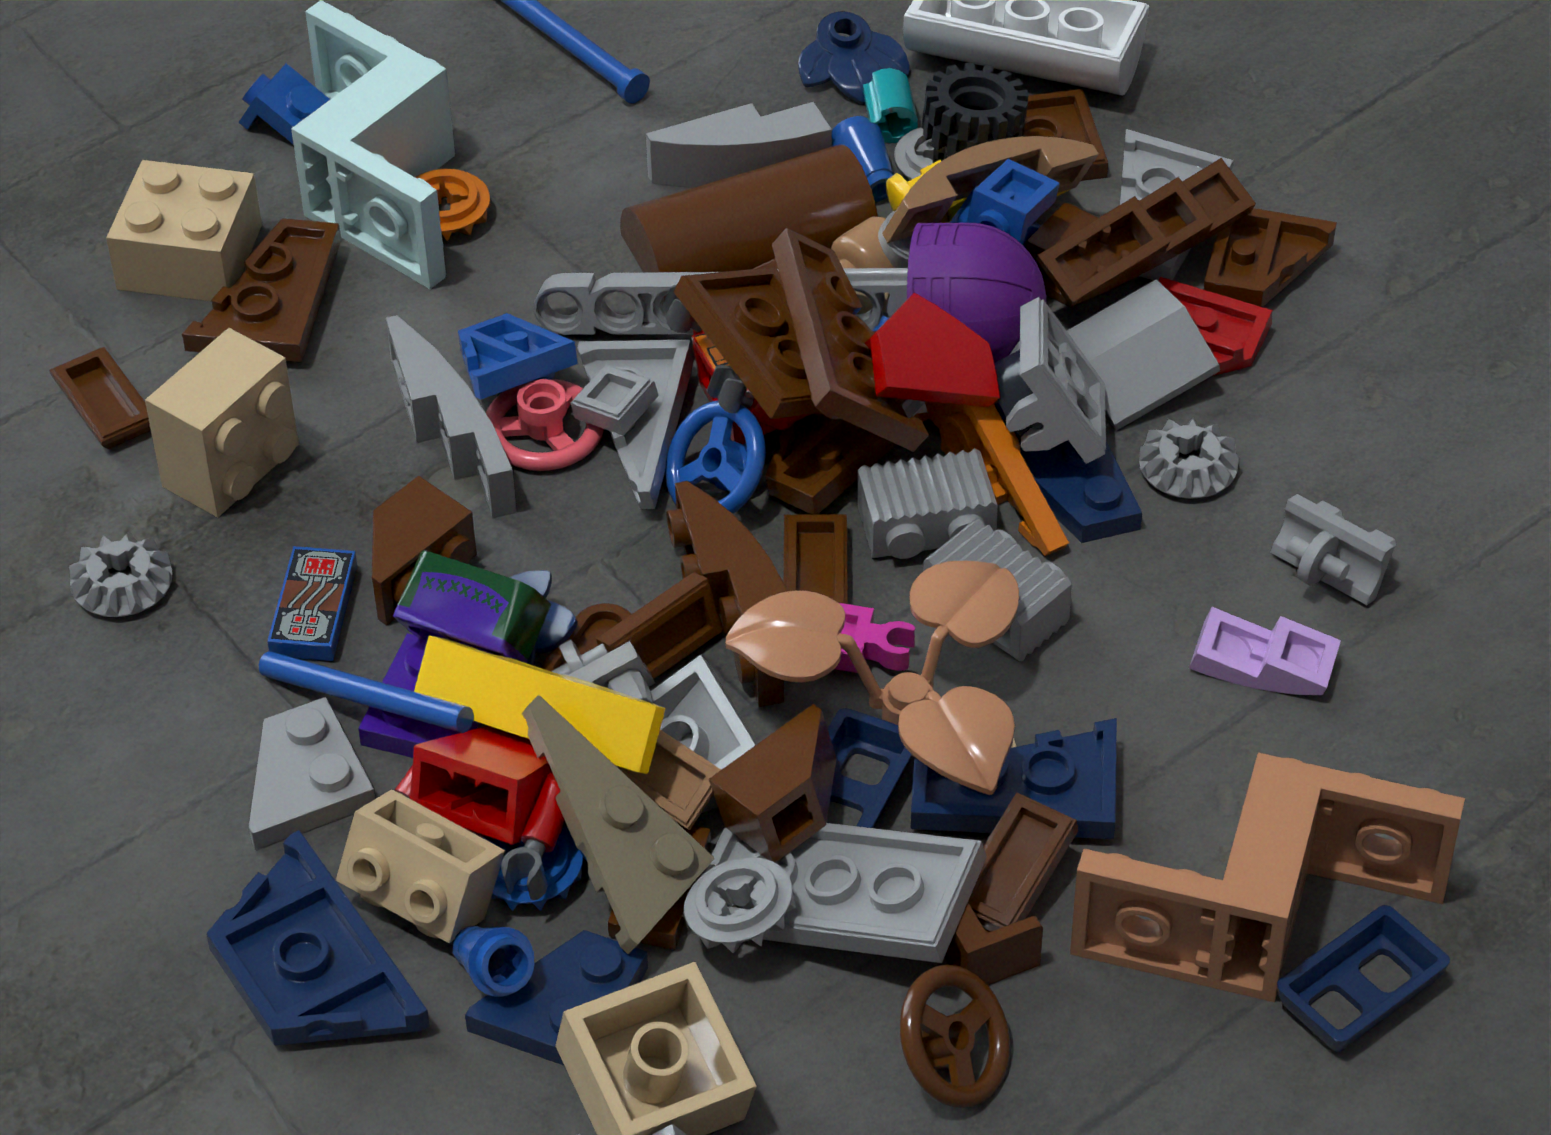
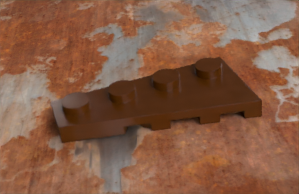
[772,228,929,452]

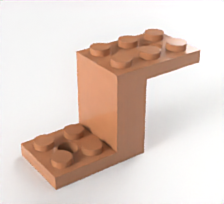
[1070,753,1465,1002]

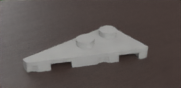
[577,340,695,509]

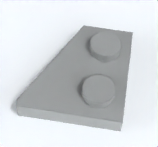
[249,697,375,850]

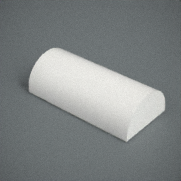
[903,0,1149,96]

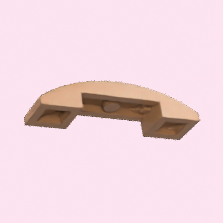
[882,136,1099,243]

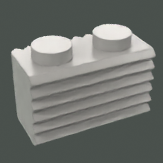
[858,448,998,559]
[923,518,1072,661]

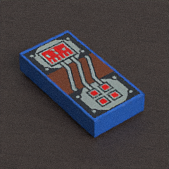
[267,546,358,661]

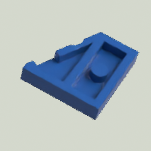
[458,313,578,400]

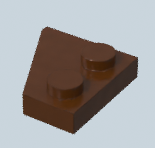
[1203,208,1337,307]

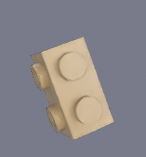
[336,789,505,943]

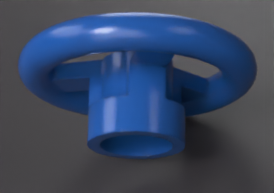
[665,400,766,514]

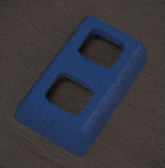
[827,708,913,828]
[1277,905,1450,1052]

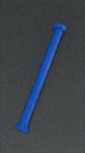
[500,0,650,103]

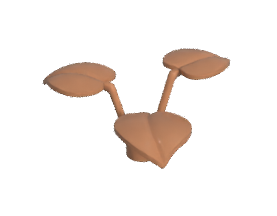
[725,561,1019,795]

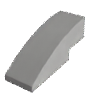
[646,102,832,188]

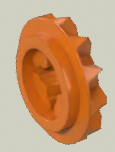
[415,169,491,241]

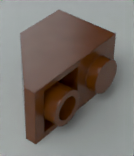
[372,476,477,626]
[709,704,837,863]

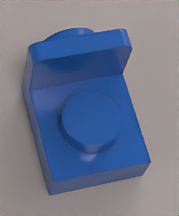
[967,159,1060,245]

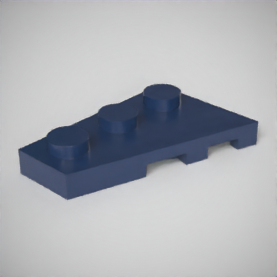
[911,718,1117,839]

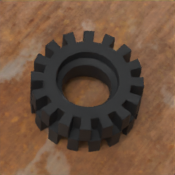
[922,63,1029,156]

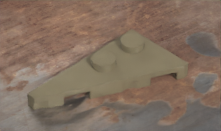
[522,695,715,954]

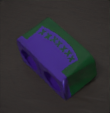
[393,551,552,663]

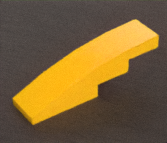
[414,636,666,774]

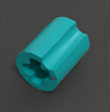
[863,68,918,143]

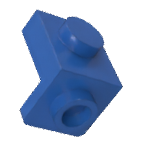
[238,63,330,145]

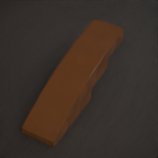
[1036,158,1256,307]

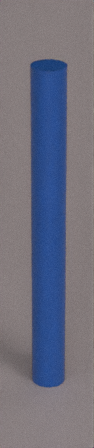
[259,651,474,733]

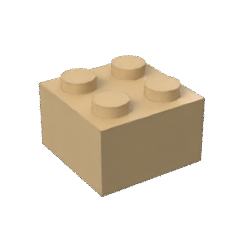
[106,160,262,301]
[145,328,299,518]
[555,962,757,1135]

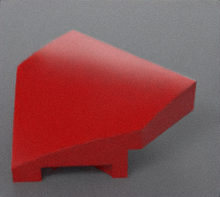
[1158,277,1272,376]
[864,292,1000,407]

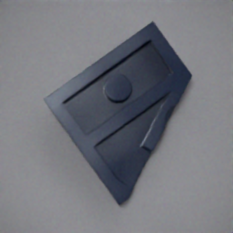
[465,930,648,1066]

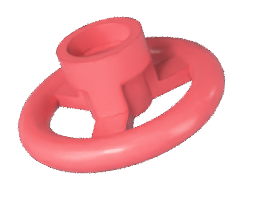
[486,379,604,471]

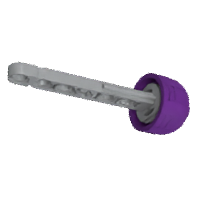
[533,223,1046,363]

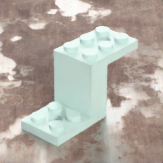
[291,0,455,290]

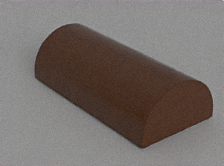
[620,144,878,300]

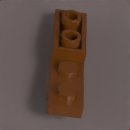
[666,481,787,707]

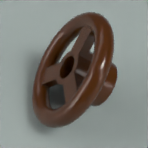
[900,965,1010,1108]

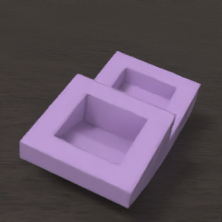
[1189,607,1341,695]

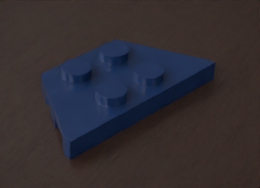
[206,830,430,1046]

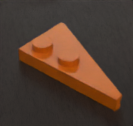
[913,401,1069,556]

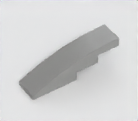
[386,315,517,518]

